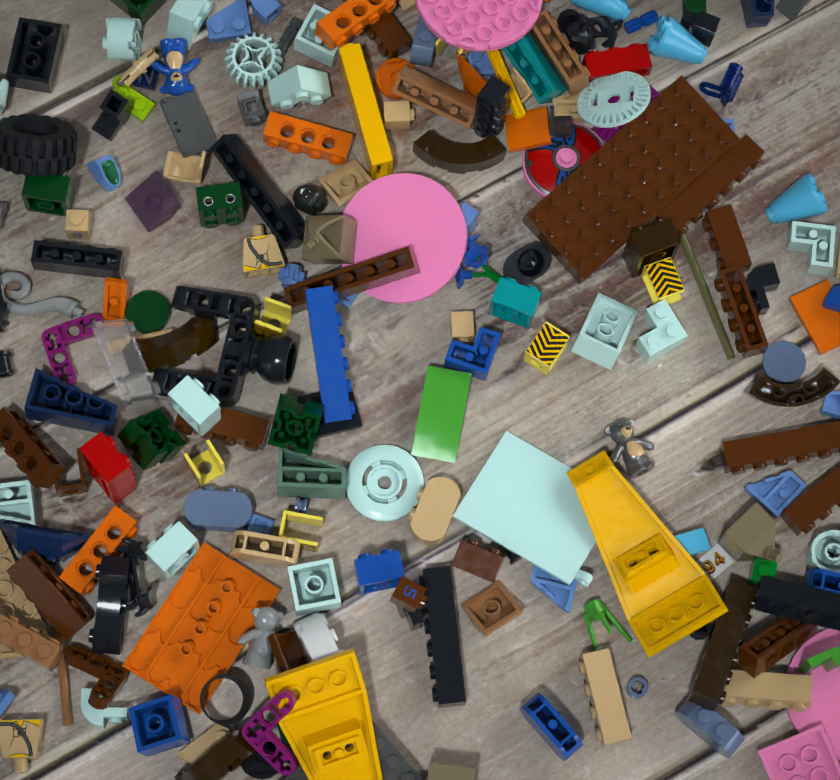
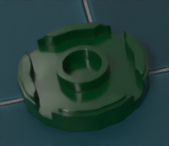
[126,290,170,334]

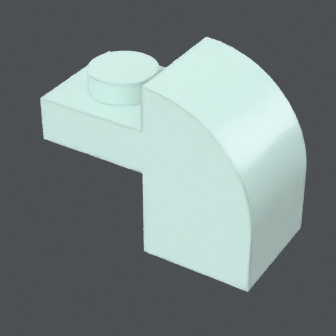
[81,688,129,729]

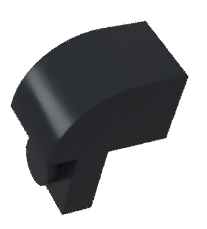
[91,89,133,141]
[746,263,780,316]

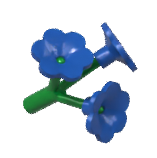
[455,234,504,289]

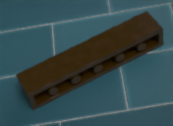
[688,577,757,711]

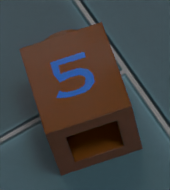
[390,576,428,614]

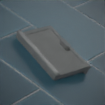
[159,91,217,158]

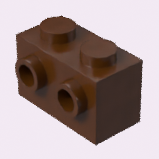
[451,538,505,583]

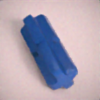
[623,10,659,34]

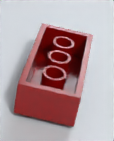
[79,432,137,505]

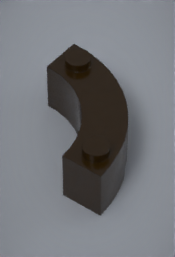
[413,130,505,174]
[121,317,217,374]
[744,367,840,407]
[174,726,257,780]

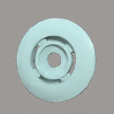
[577,71,651,128]
[346,445,424,522]

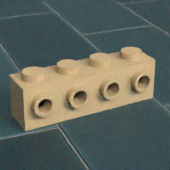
[578,648,632,747]
[722,670,812,712]

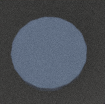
[761,341,806,384]

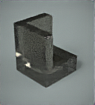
[550,106,572,138]

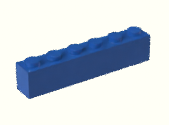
[305,286,355,423]

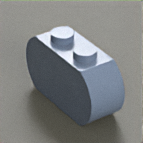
[410,15,438,68]
[184,487,253,532]
[676,697,744,758]

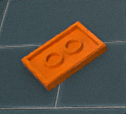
[788,279,840,356]

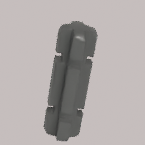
[276,17,302,56]

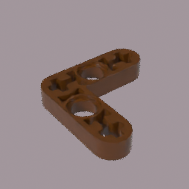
[64,645,128,710]

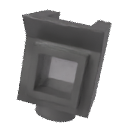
[237,89,266,127]

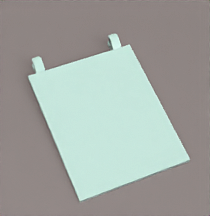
[452,431,596,587]

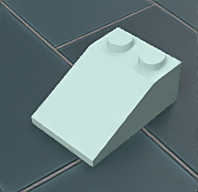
[571,292,638,370]

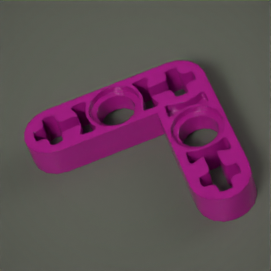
[42,313,105,386]
[242,689,298,776]

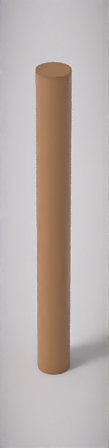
[55,634,73,726]

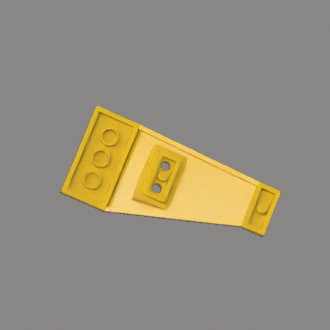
[566,450,728,658]
[264,648,383,780]

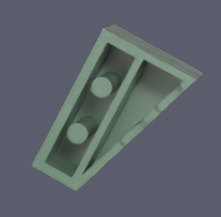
[277,447,346,499]

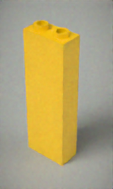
[339,43,393,181]

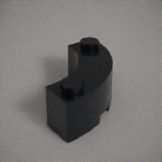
[88,555,130,655]

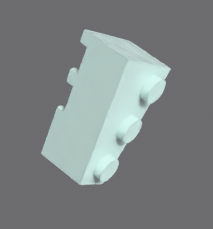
[167,0,217,50]
[0,480,38,526]

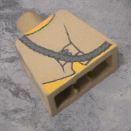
[243,225,285,279]
[0,719,44,774]

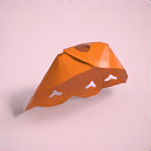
[456,51,511,103]

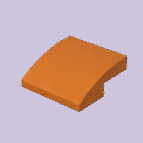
[505,106,552,153]

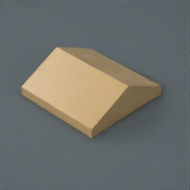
[318,159,373,207]

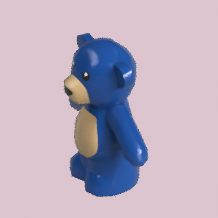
[150,38,200,96]

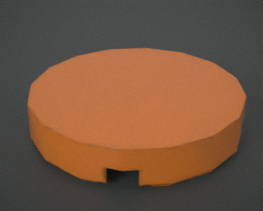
[376,58,416,100]

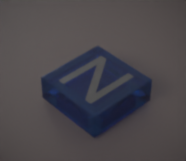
[133,66,159,91]

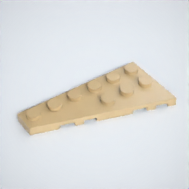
[0,529,49,660]

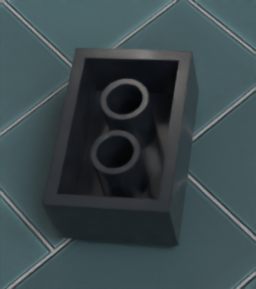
[6,17,64,93]

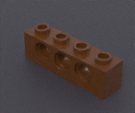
[0,407,66,489]
[737,617,818,678]

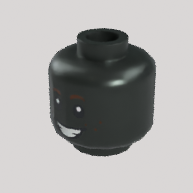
[293,184,326,216]

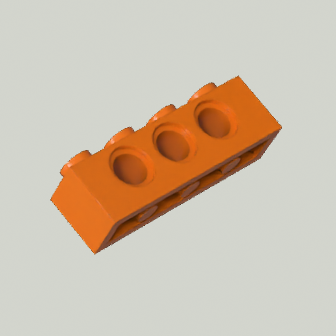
[314,0,396,51]
[263,111,353,165]
[59,506,138,598]

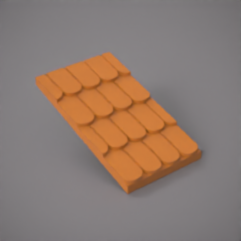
[122,542,282,715]

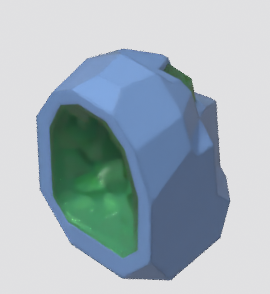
[87,154,121,192]

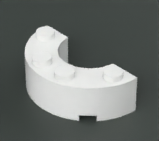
[292,612,344,662]

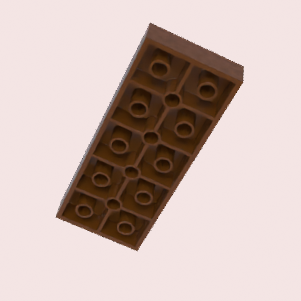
[521,75,740,284]

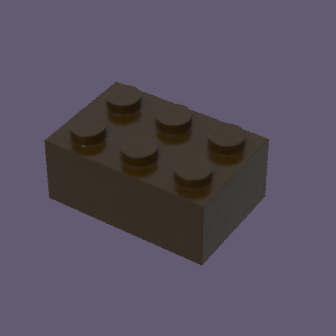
[622,218,681,279]

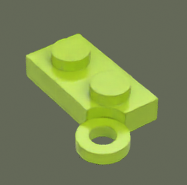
[112,75,156,123]

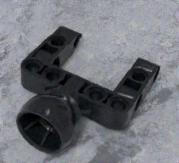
[149,286,297,408]

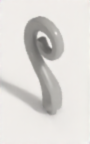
[0,271,85,318]

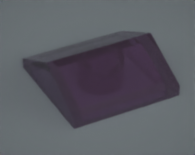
[125,171,181,232]

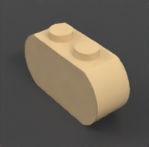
[408,477,461,546]
[229,530,301,568]

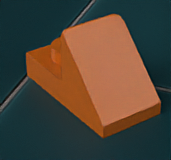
[102,277,130,323]

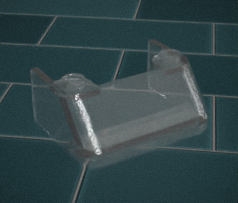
[90,318,161,420]

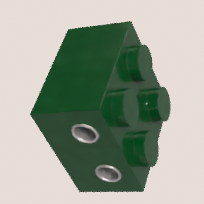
[195,182,244,229]

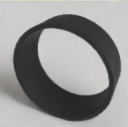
[200,674,251,725]

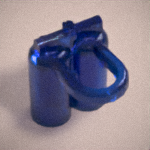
[699,62,744,107]

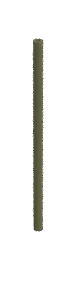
[680,233,736,360]

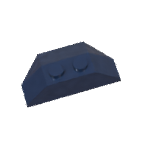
[0,520,90,564]

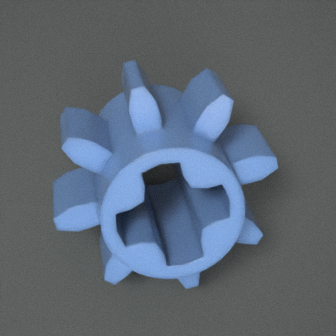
[278,264,305,288]

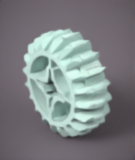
[225,32,283,89]

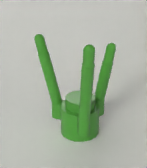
[583,599,632,651]

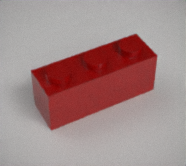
[582,43,652,83]

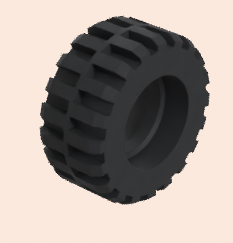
[0,114,77,177]

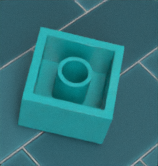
[488,277,542,329]

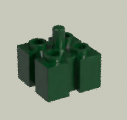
[267,393,324,455]
[117,409,186,471]

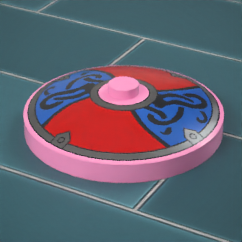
[522,121,604,199]

